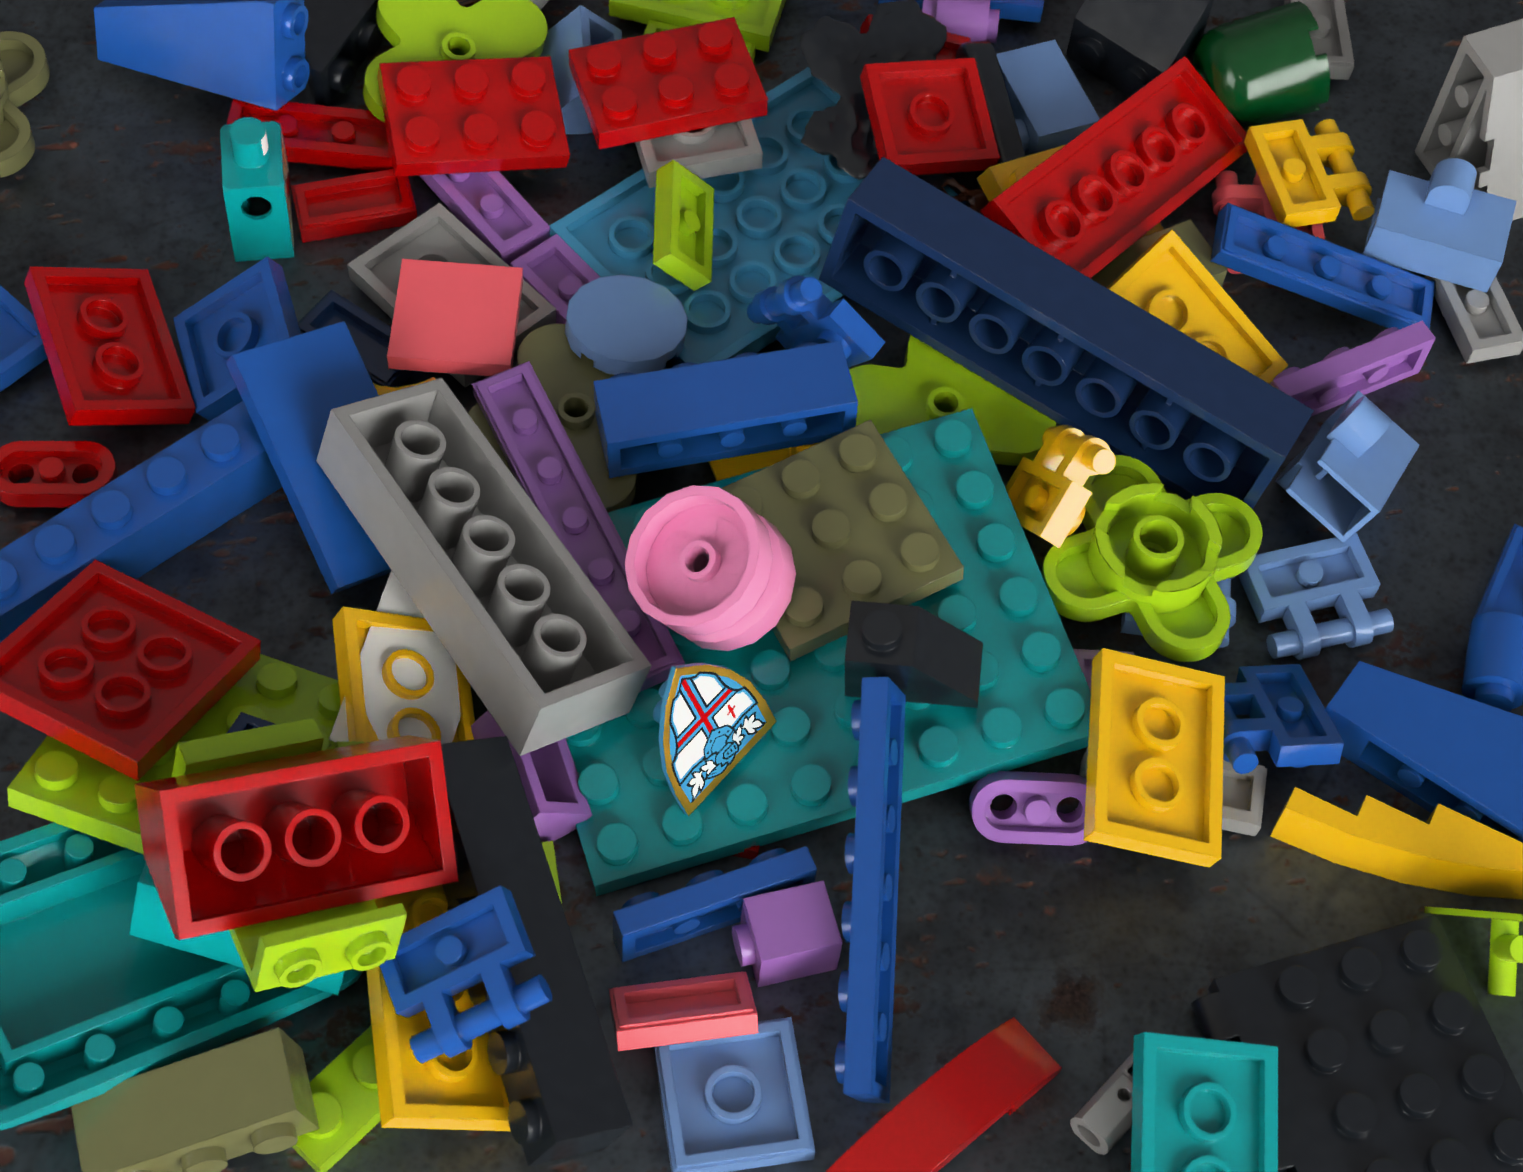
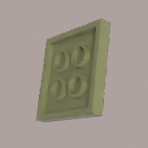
[721,420,964,662]

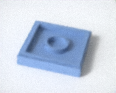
[653,1017,815,1172]

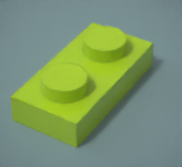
[653,160,714,291]
[292,1026,381,1172]

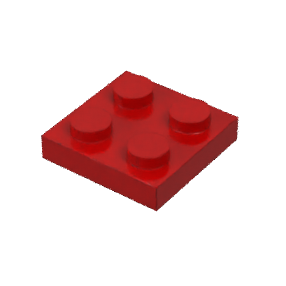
[860,57,1000,175]

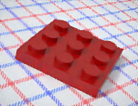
[0,560,261,781]

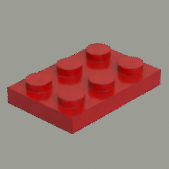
[568,17,768,150]
[377,56,570,177]
[24,266,196,426]

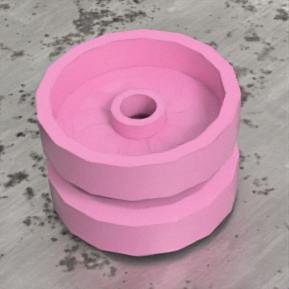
[624,485,796,651]

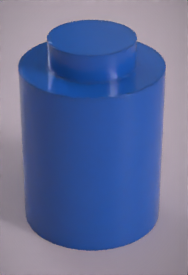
[1462,611,1523,712]

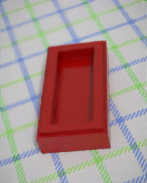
[290,169,417,243]

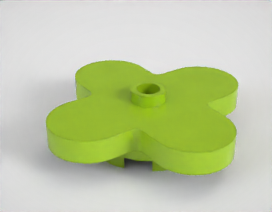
[363,0,548,123]
[849,335,1056,466]
[1041,455,1263,662]

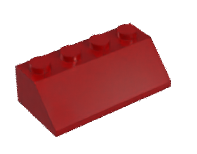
[134,735,458,940]

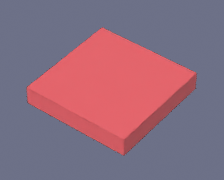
[387,259,523,376]

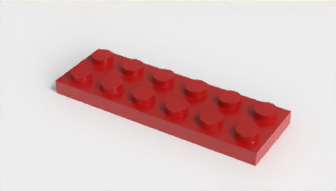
[980,56,1248,279]

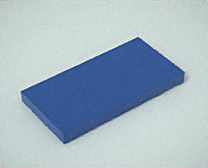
[226,321,391,594]

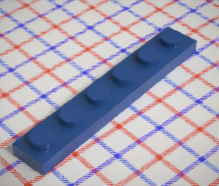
[835,677,906,1103]

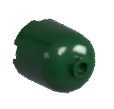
[1193,1,1330,128]

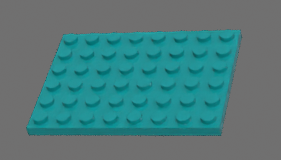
[565,408,1091,896]

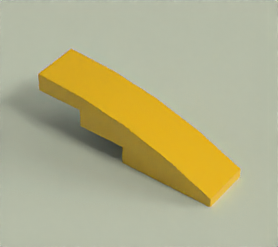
[1270,787,1523,899]

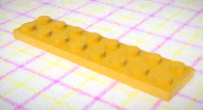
[332,606,511,1131]

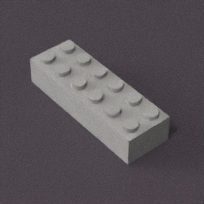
[316,378,652,756]

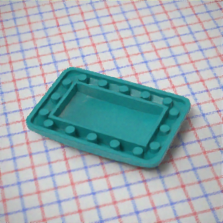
[0,822,363,1130]

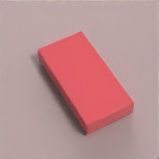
[609,971,758,1051]

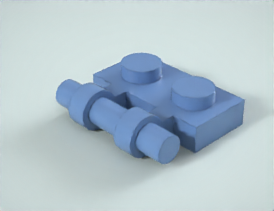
[1238,532,1394,660]

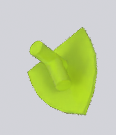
[1424,906,1523,997]

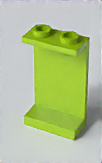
[172,717,407,992]

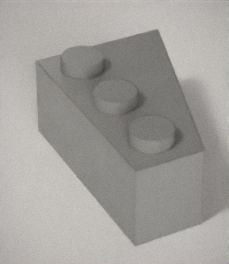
[1415,19,1523,221]

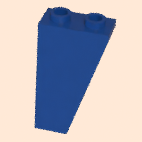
[94,0,310,111]
[1325,661,1523,843]

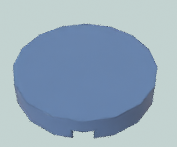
[565,274,688,375]

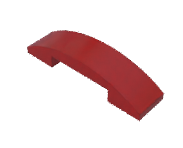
[825,1017,1062,1172]

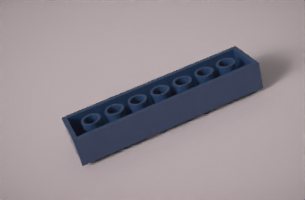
[819,157,1314,509]

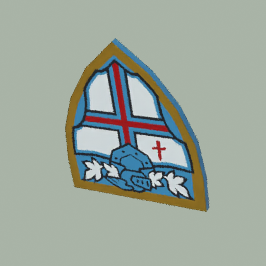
[653,662,777,816]

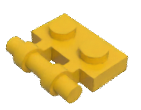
[1244,119,1375,228]
[1005,425,1116,548]

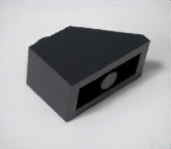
[845,600,983,708]

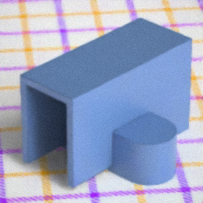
[1362,158,1517,293]
[1275,390,1420,543]

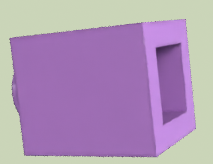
[732,880,843,988]

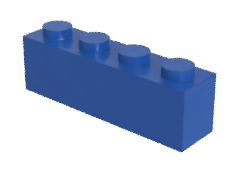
[593,340,858,478]

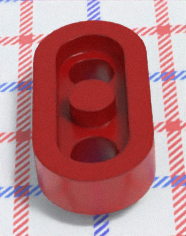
[0,441,119,508]

